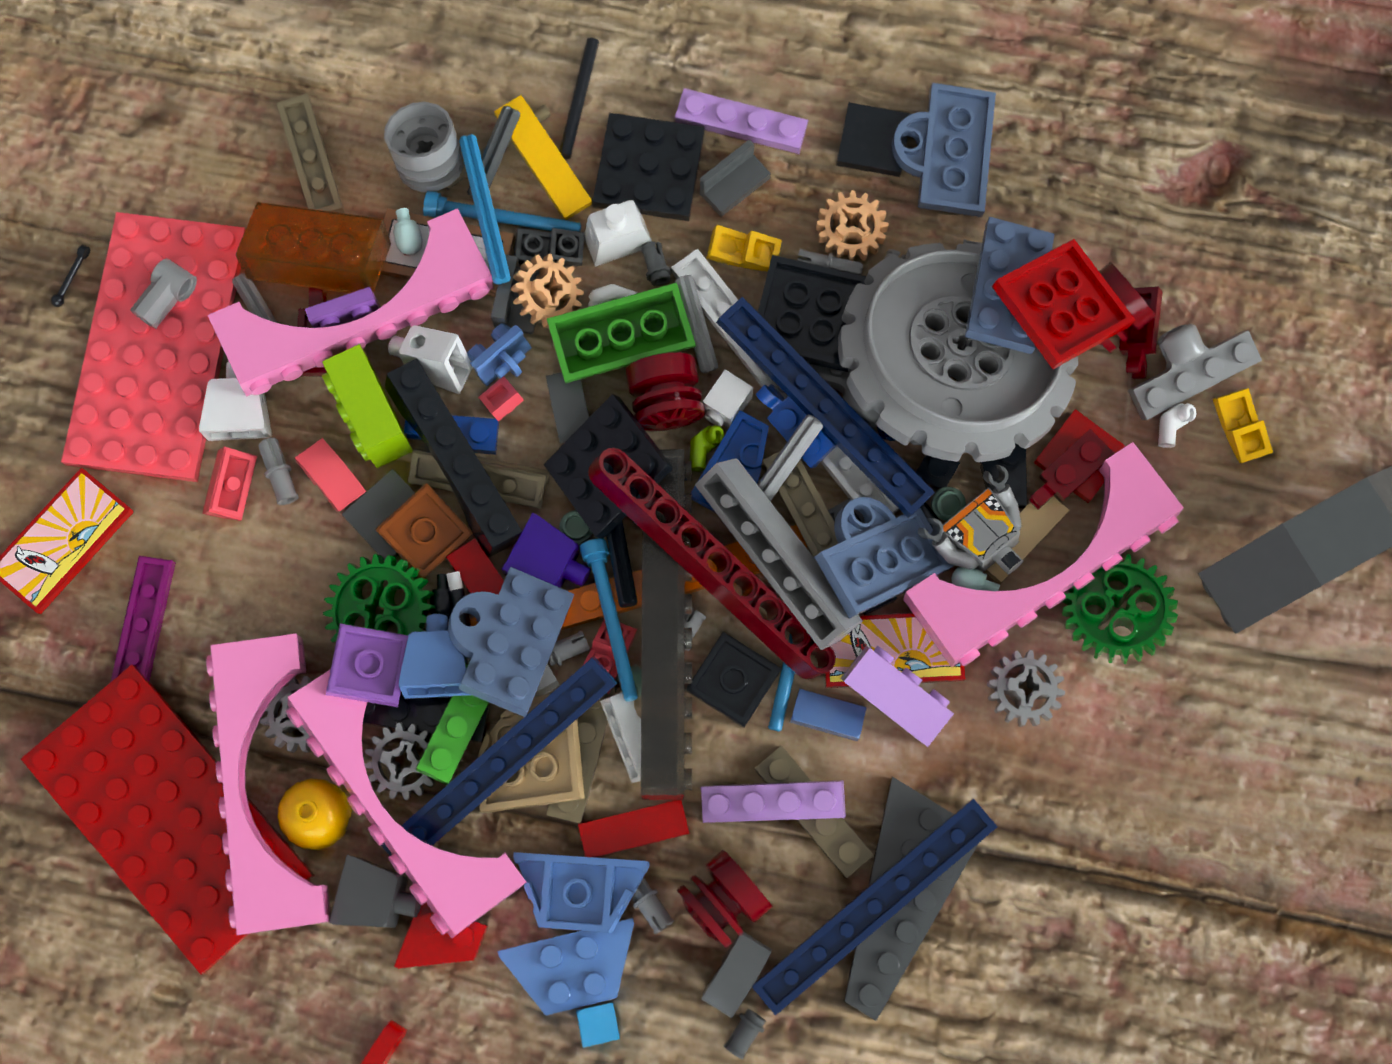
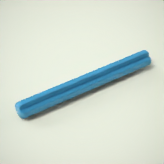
[459,134,511,285]

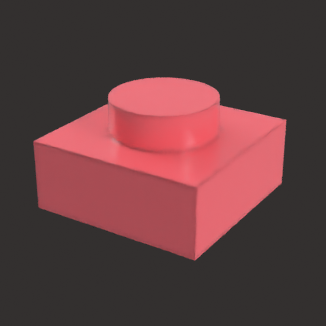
[478,376,524,422]

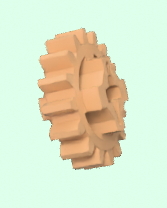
[816,190,888,261]
[511,254,584,328]

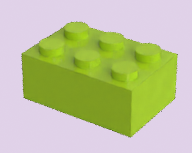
[322,344,413,469]

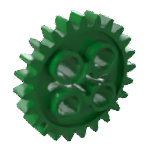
[323,554,436,643]
[1062,554,1178,664]

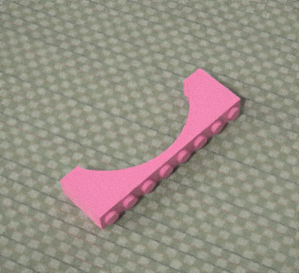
[208,208,494,397]
[903,442,1184,667]
[206,634,331,935]
[286,669,526,939]

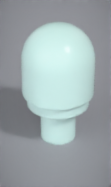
[393,208,422,255]
[951,567,1000,591]

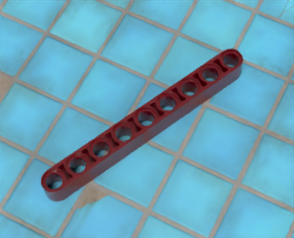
[588,448,836,680]

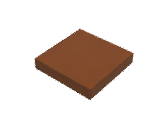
[375,483,473,578]

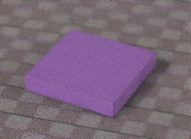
[326,624,408,707]

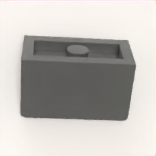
[700,140,771,217]
[491,255,539,334]

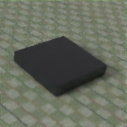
[836,102,911,177]
[686,632,782,728]

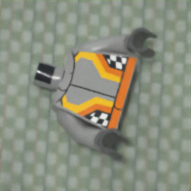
[918,465,1023,575]

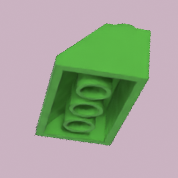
[547,282,696,384]

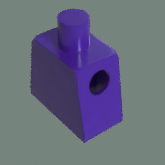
[502,513,591,588]

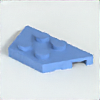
[513,852,650,933]
[498,918,635,1015]

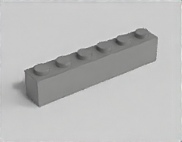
[695,458,863,650]

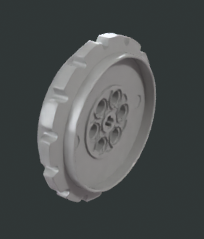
[838,243,1078,462]

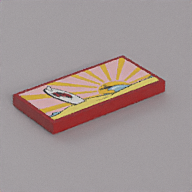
[0,467,135,615]
[825,613,966,688]

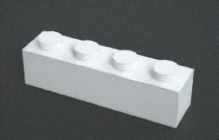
[600,692,660,783]

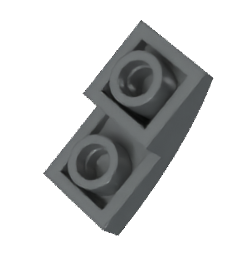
[514,228,585,267]
[546,372,589,443]
[701,932,772,1018]

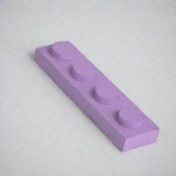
[675,88,808,154]
[701,780,846,823]

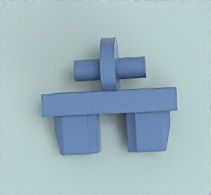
[467,323,532,386]

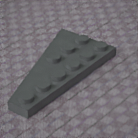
[844,777,979,1021]

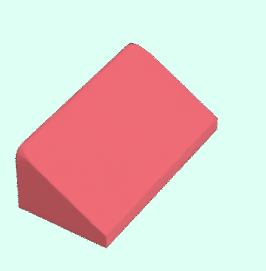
[203,447,257,521]

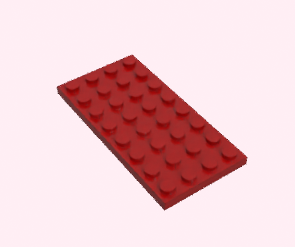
[21,665,315,974]

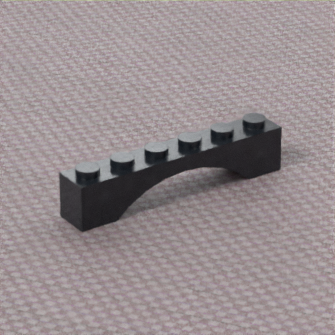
[385,359,522,558]

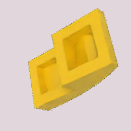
[706,225,782,272]
[1213,388,1273,463]

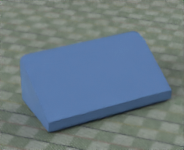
[790,689,867,741]

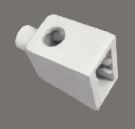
[584,200,652,267]
[388,325,473,394]
[199,362,272,441]

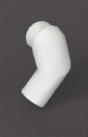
[588,284,638,307]
[1158,403,1196,448]

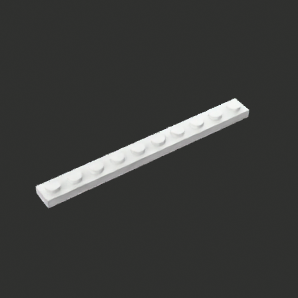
[671,249,899,514]

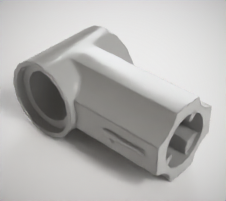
[130,258,197,329]

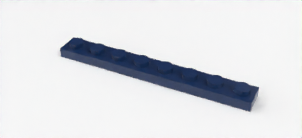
[716,297,935,518]
[381,656,618,856]
[752,798,998,1016]

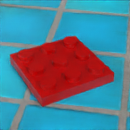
[992,239,1135,369]

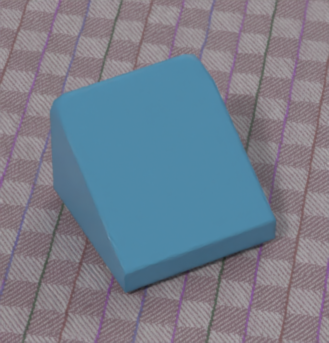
[576,1002,620,1048]

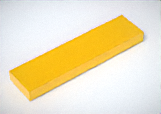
[494,95,592,220]

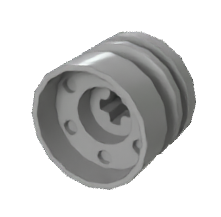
[384,102,464,192]

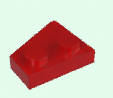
[394,902,488,969]

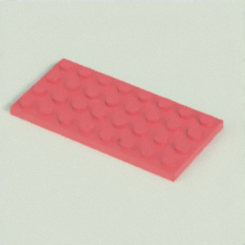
[61,212,248,482]

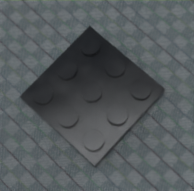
[592,113,705,221]
[758,255,866,372]
[544,394,674,539]

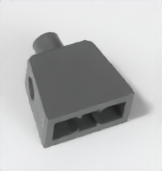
[329,855,421,928]

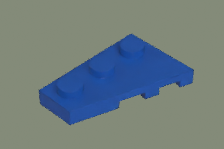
[689,410,769,513]

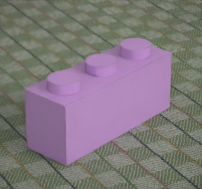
[841,646,954,747]

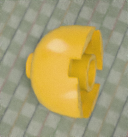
[277,778,352,850]

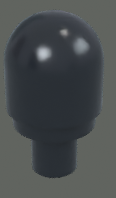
[430,574,453,622]

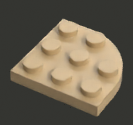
[478,694,585,813]

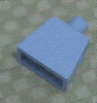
[399,614,471,699]

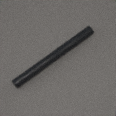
[559,38,599,159]

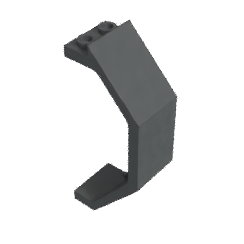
[1198,466,1392,634]

